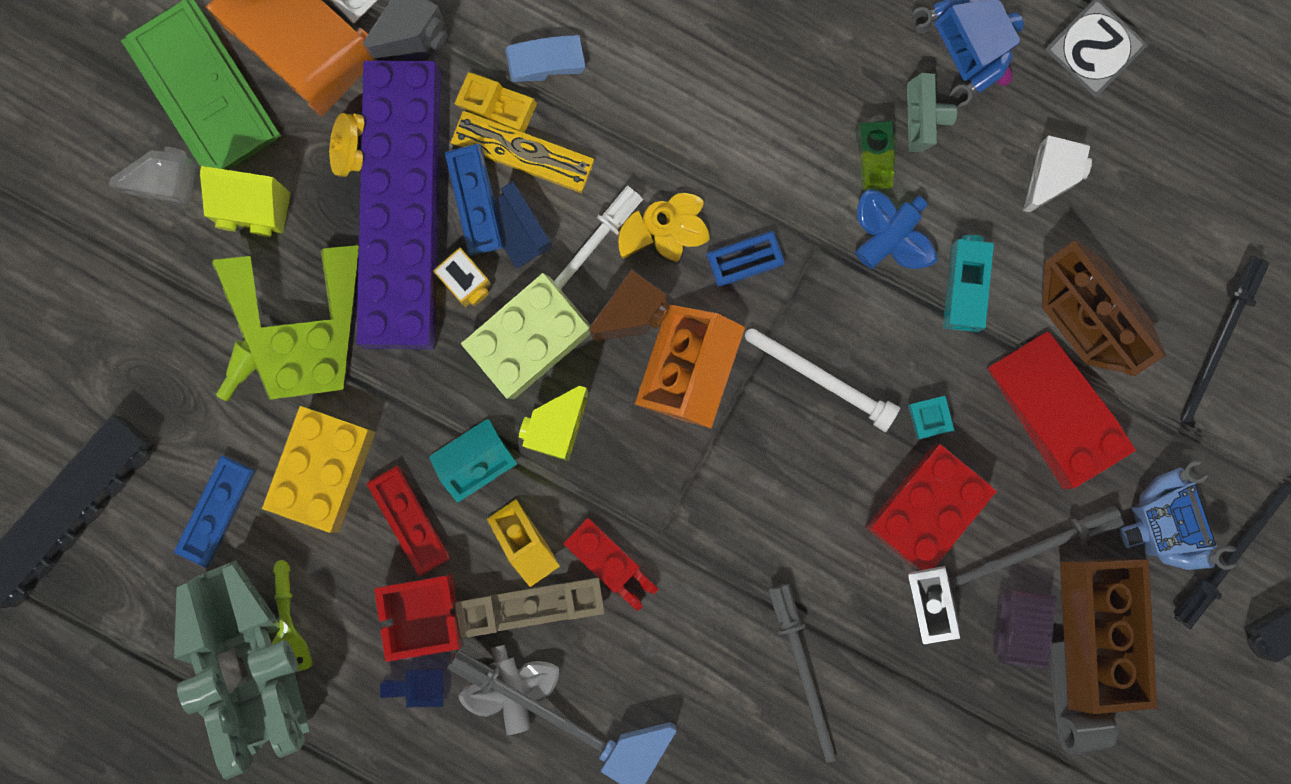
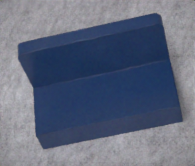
[494,182,553,268]

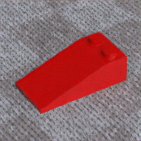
[987,331,1136,489]

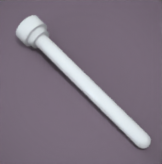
[745,329,900,432]

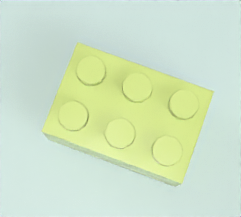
[461,273,591,399]

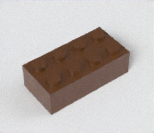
[1060,559,1158,714]

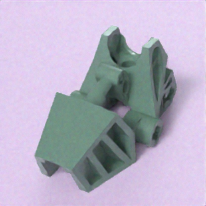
[174,560,310,780]

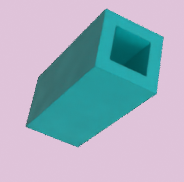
[943,235,994,332]

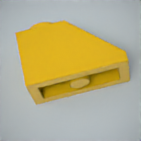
[487,499,560,587]

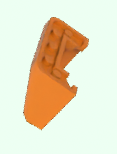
[205,0,373,117]

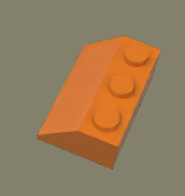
[635,304,745,428]

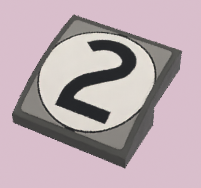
[1045,0,1148,98]

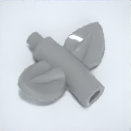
[458,645,559,735]

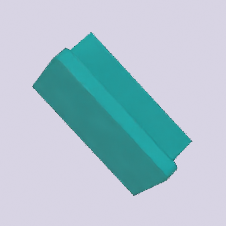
[429,419,517,503]

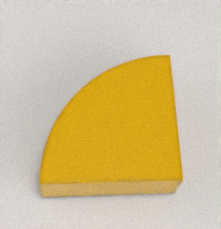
[618,210,654,259]

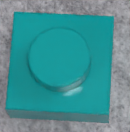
[908,396,954,440]

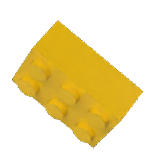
[262,406,376,533]

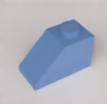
[599,722,677,784]

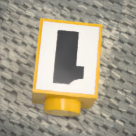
[433,248,492,308]

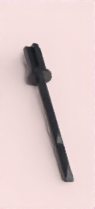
[1180,256,1269,425]
[1174,482,1291,630]

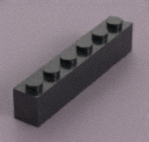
[0,415,156,609]

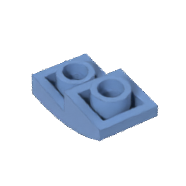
[505,35,586,82]

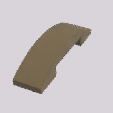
[455,578,605,639]

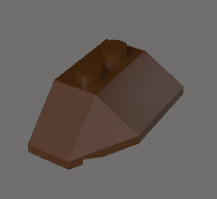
[1042,239,1166,376]

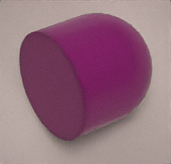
[996,67,1013,86]

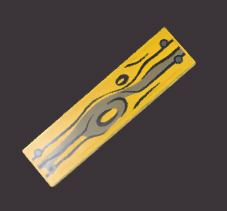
[450,111,595,194]

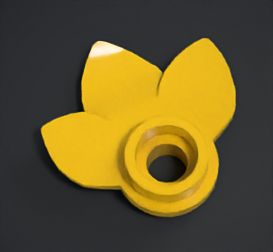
[643,193,710,262]

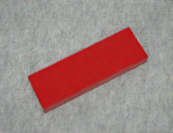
[366,466,451,577]

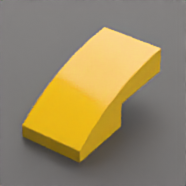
[454,72,537,133]

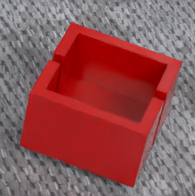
[374,574,464,662]

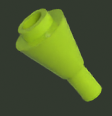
[216,340,256,401]

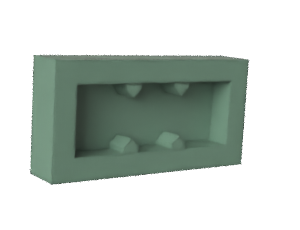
[907,73,957,152]

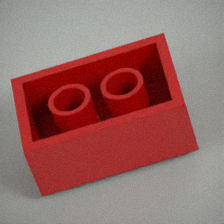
[865,444,997,571]

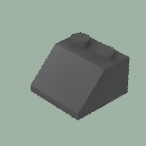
[362,0,448,61]

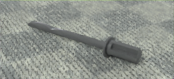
[949,506,1124,588]
[769,584,837,763]
[447,649,607,753]

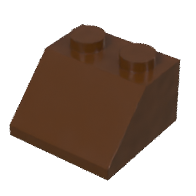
[588,270,669,342]

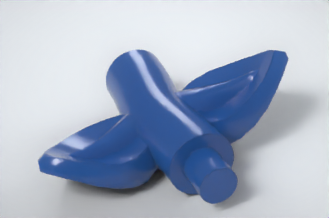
[855,189,938,269]

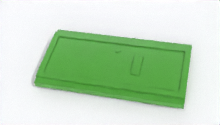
[121,0,281,170]

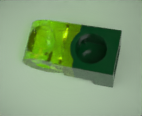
[855,121,894,190]

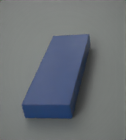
[445,144,505,256]
[173,455,256,568]

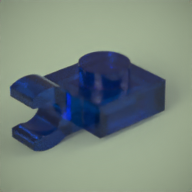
[380,668,444,708]

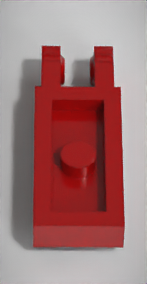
[564,518,659,611]

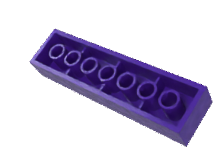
[357,61,441,350]

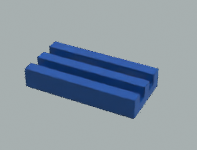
[706,231,785,288]

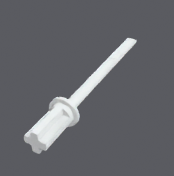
[554,186,643,289]

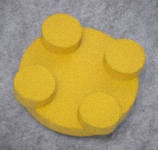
[329,113,364,177]

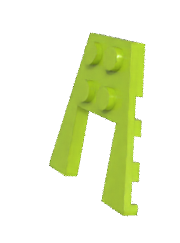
[212,245,359,400]

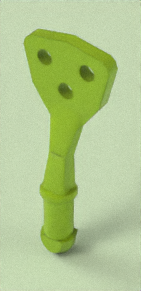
[272,560,313,671]

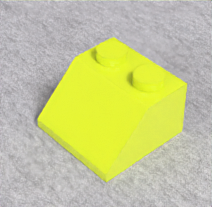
[200,166,291,237]
[519,386,589,461]

